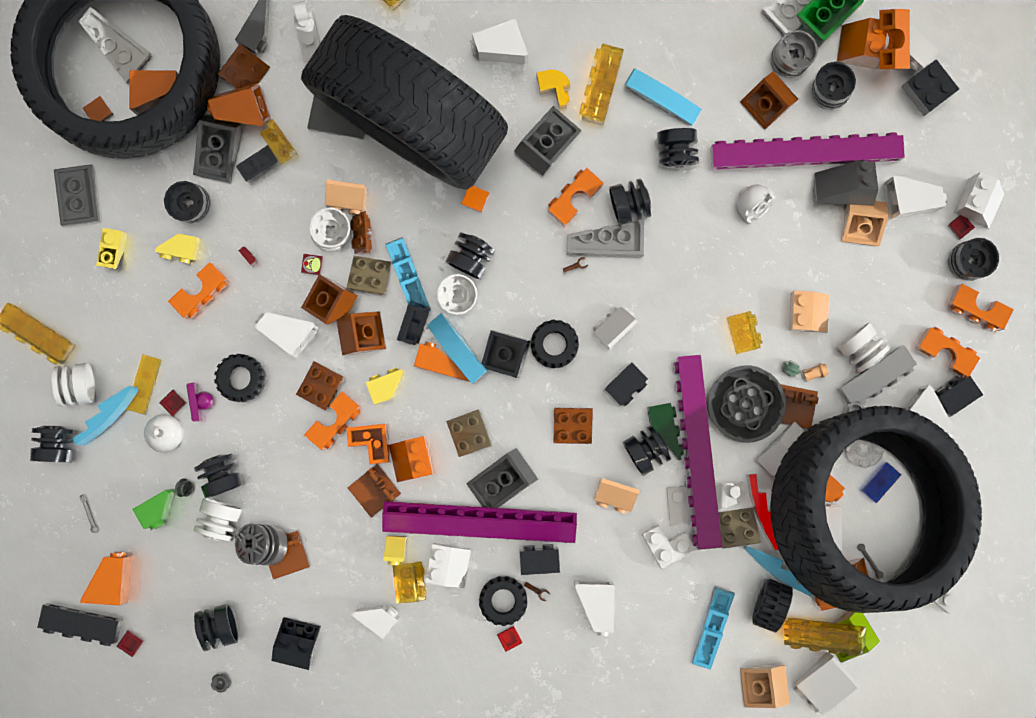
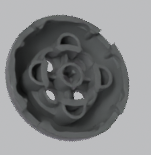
[708,365,786,443]

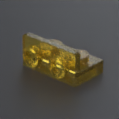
[260,119,297,164]
[726,311,762,354]
[392,561,427,603]

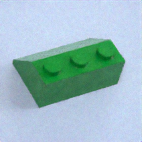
[796,0,864,46]

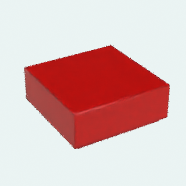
[497,625,523,652]

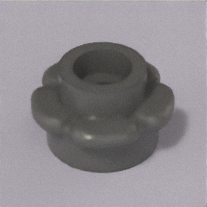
[175,478,193,497]
[211,673,230,693]

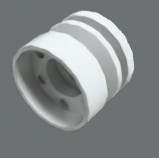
[310,207,351,252]
[437,274,478,315]
[838,322,890,373]
[52,363,95,406]
[193,498,242,541]

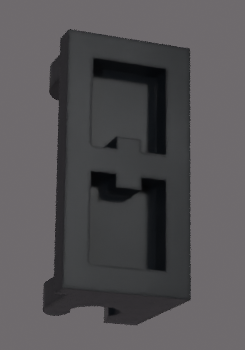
[236,145,278,182]
[397,301,431,345]

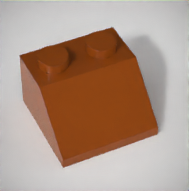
[740,71,799,129]
[301,274,358,325]
[336,311,386,355]

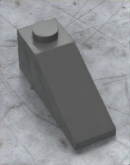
[235,0,270,55]

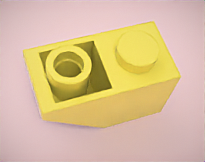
[96,228,127,269]
[155,233,201,264]
[366,367,404,405]
[383,535,407,565]

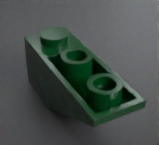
[647,403,684,460]

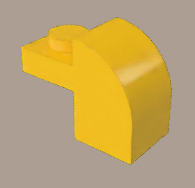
[536,69,570,110]

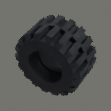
[531,319,579,369]
[214,353,266,402]
[479,576,527,626]
[752,579,793,633]

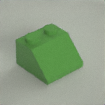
[132,489,176,530]

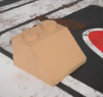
[325,179,368,215]
[842,201,889,246]
[789,291,829,333]
[593,478,639,514]
[740,665,790,708]

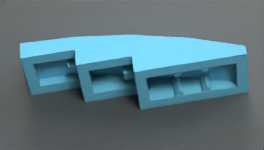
[625,68,702,125]
[385,237,431,311]
[427,313,487,384]
[72,386,139,446]
[743,545,812,597]
[692,587,735,670]

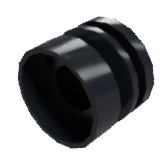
[812,61,856,109]
[657,128,699,168]
[609,178,651,226]
[164,181,211,223]
[445,232,495,280]
[949,238,999,281]
[622,425,671,476]
[30,426,74,463]
[194,454,243,499]
[194,603,238,652]

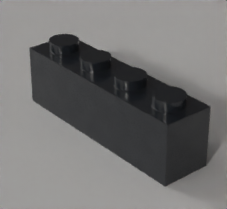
[37,603,123,646]

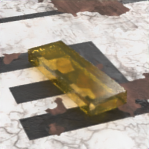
[126,354,162,415]

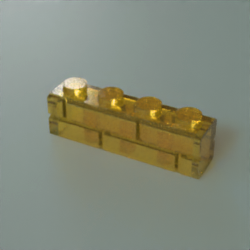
[579,44,624,125]
[0,302,76,365]
[784,618,866,656]

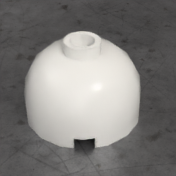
[737,184,775,223]
[144,414,184,452]

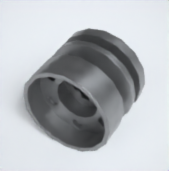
[771,30,818,77]
[235,523,288,566]

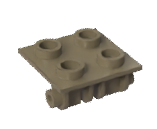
[346,256,391,295]
[446,409,492,457]
[718,507,761,549]

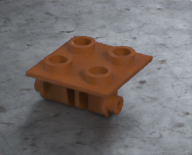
[218,44,270,89]
[350,211,372,254]
[296,361,343,410]
[780,384,819,428]
[553,408,593,444]
[347,464,401,517]
[269,531,310,579]

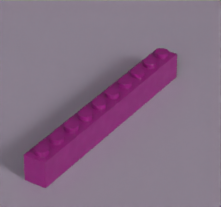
[710,132,905,170]
[673,355,722,550]
[382,501,577,543]

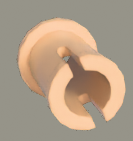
[803,363,829,382]

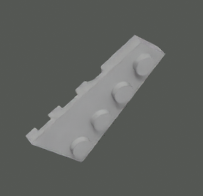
[567,218,644,257]

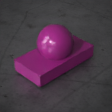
[186,382,213,422]

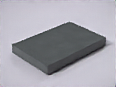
[307,96,365,140]
[54,164,100,227]

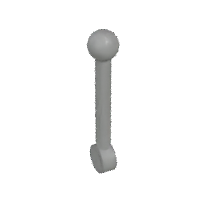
[80,494,98,533]
[857,544,884,579]

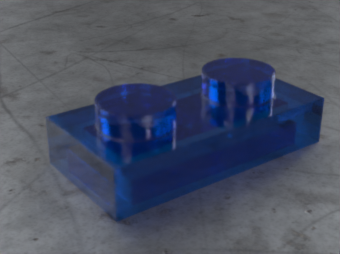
[861,462,902,504]

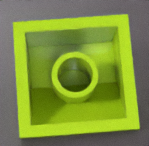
[821,612,880,663]

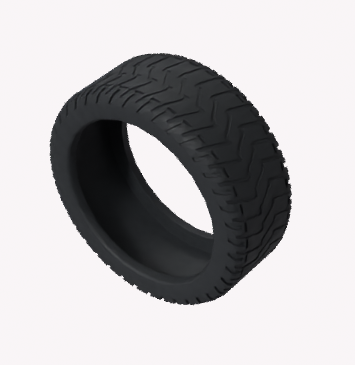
[10,0,220,158]
[301,15,508,190]
[770,406,982,613]

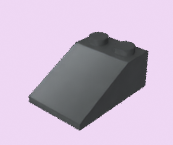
[514,106,582,176]
[193,115,242,183]
[814,161,879,206]
[466,448,538,508]

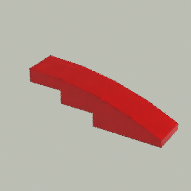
[746,474,778,550]

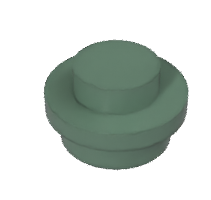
[782,360,801,377]

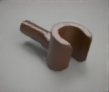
[563,257,588,273]
[524,582,550,601]

